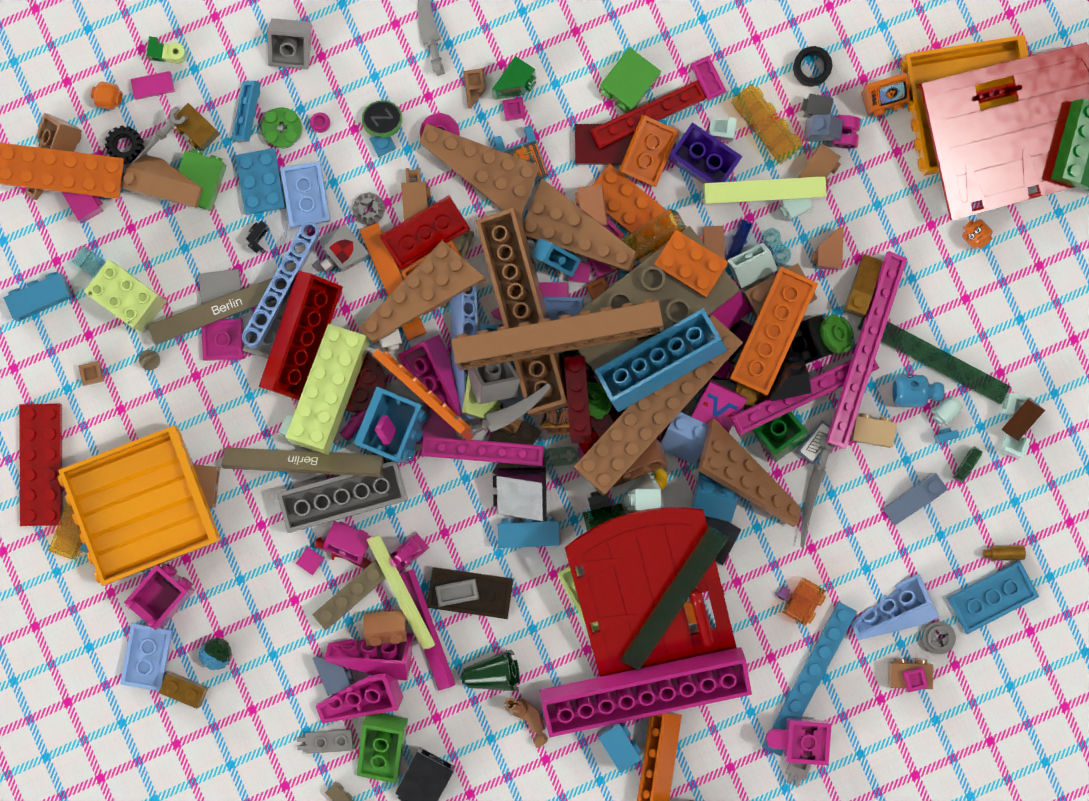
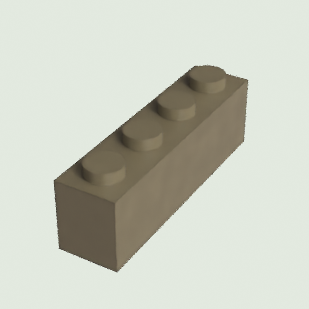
[312,560,386,630]

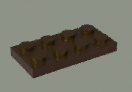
[427,567,514,619]

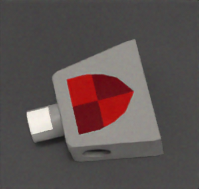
[320,224,370,272]

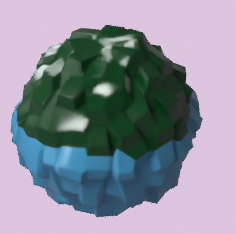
[199,637,232,670]

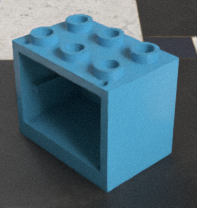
[354,387,431,464]

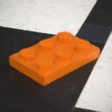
[619,115,679,187]
[654,230,729,298]

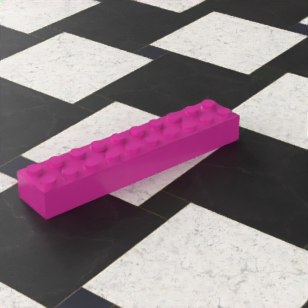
[539,647,752,738]

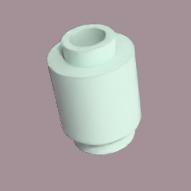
[932,395,963,425]

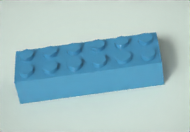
[594,308,728,412]

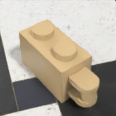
[850,413,897,448]

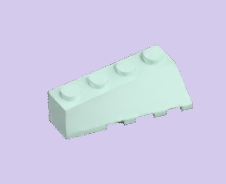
[623,472,661,511]

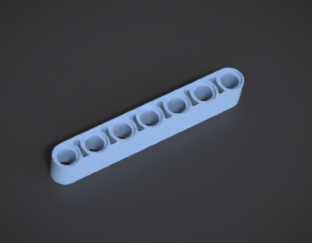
[242,221,320,349]
[450,285,478,420]

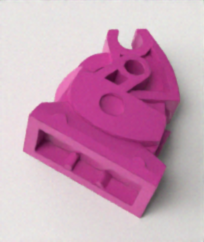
[390,532,430,574]

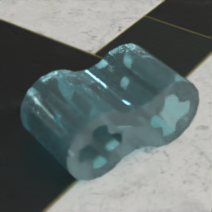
[761,228,791,266]
[71,245,106,278]

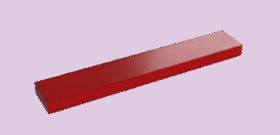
[590,80,707,149]

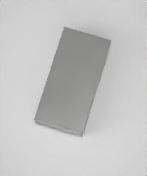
[435,579,479,607]

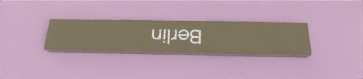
[147,269,302,345]
[221,447,384,477]

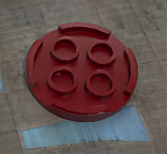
[345,354,386,412]

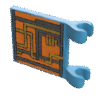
[494,126,549,182]

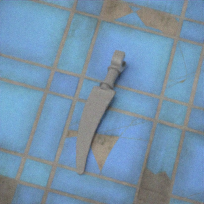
[418,0,445,76]
[122,107,188,176]
[456,384,551,439]
[800,434,836,548]

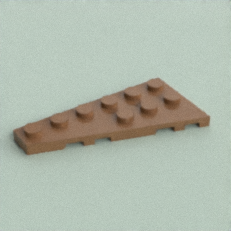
[419,124,540,217]
[523,178,638,272]
[358,240,486,344]
[698,418,801,527]

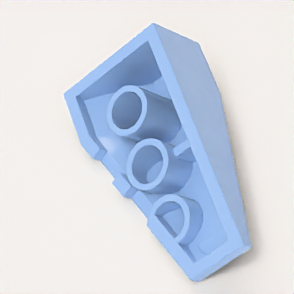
[851,574,940,640]

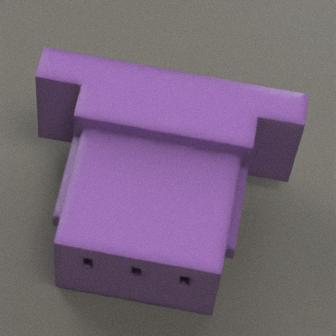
[775,586,791,602]

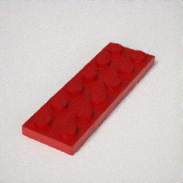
[19,403,63,526]

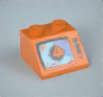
[861,73,910,117]

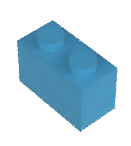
[530,238,581,277]

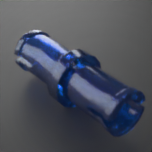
[726,219,753,259]

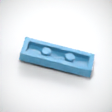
[231,81,261,142]

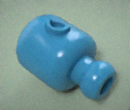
[892,373,944,408]

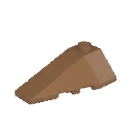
[25,113,82,200]
[121,155,203,208]

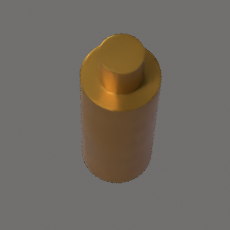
[983,545,1026,561]

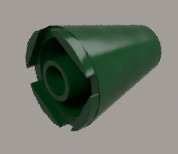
[461,650,520,691]

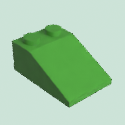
[357,713,408,783]

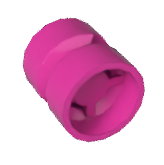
[832,115,861,149]

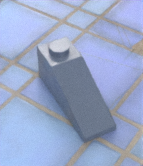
[883,473,948,525]

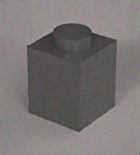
[801,93,833,118]

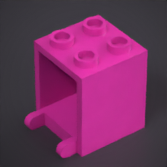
[124,564,195,630]

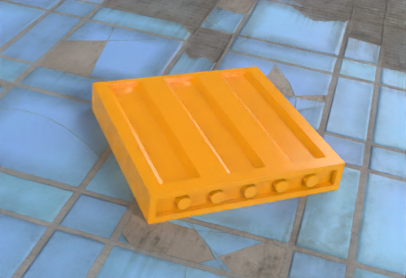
[900,35,1029,176]
[58,425,222,586]

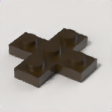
[488,421,548,475]

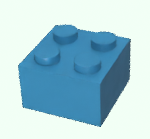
[692,472,738,522]
[597,722,642,773]

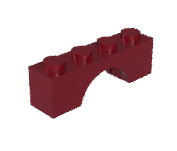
[564,356,593,444]

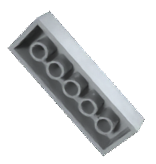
[277,461,408,533]

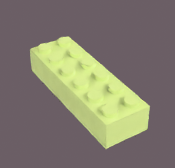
[285,324,370,455]

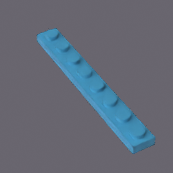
[762,601,857,756]

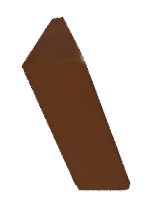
[1001,397,1045,441]

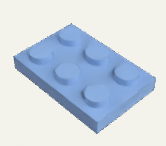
[280,161,331,228]
[120,623,173,691]

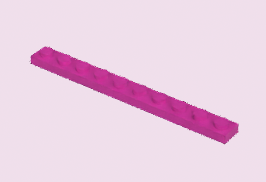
[825,251,907,449]

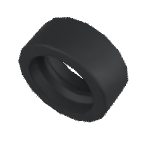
[793,46,833,87]

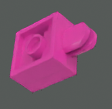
[765,718,832,766]

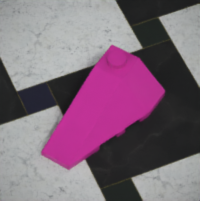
[398,335,462,416]
[324,633,413,680]
[316,673,403,723]

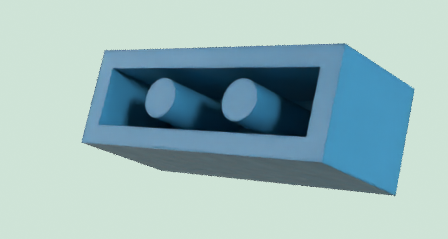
[3,272,74,322]
[497,517,560,548]

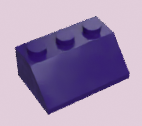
[668,122,743,184]

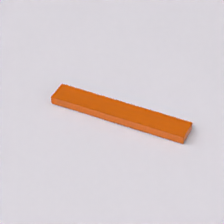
[359,222,427,341]

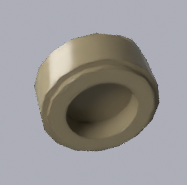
[139,350,160,370]

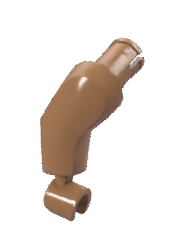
[504,698,548,748]

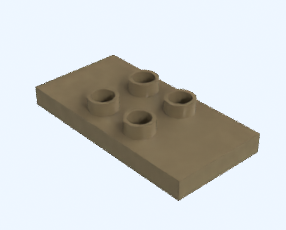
[573,226,740,373]

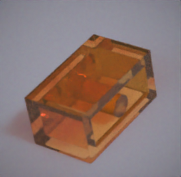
[782,577,826,626]

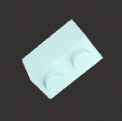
[727,243,777,288]

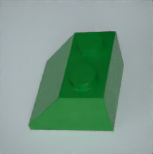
[492,56,536,100]
[752,411,808,463]

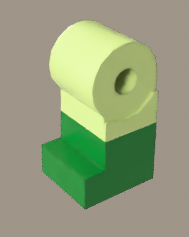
[146,36,187,64]

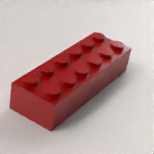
[259,271,343,400]

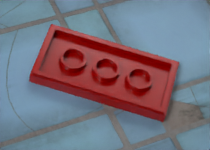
[380,195,470,270]

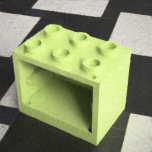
[84,259,167,333]

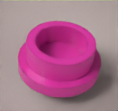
[310,112,330,133]

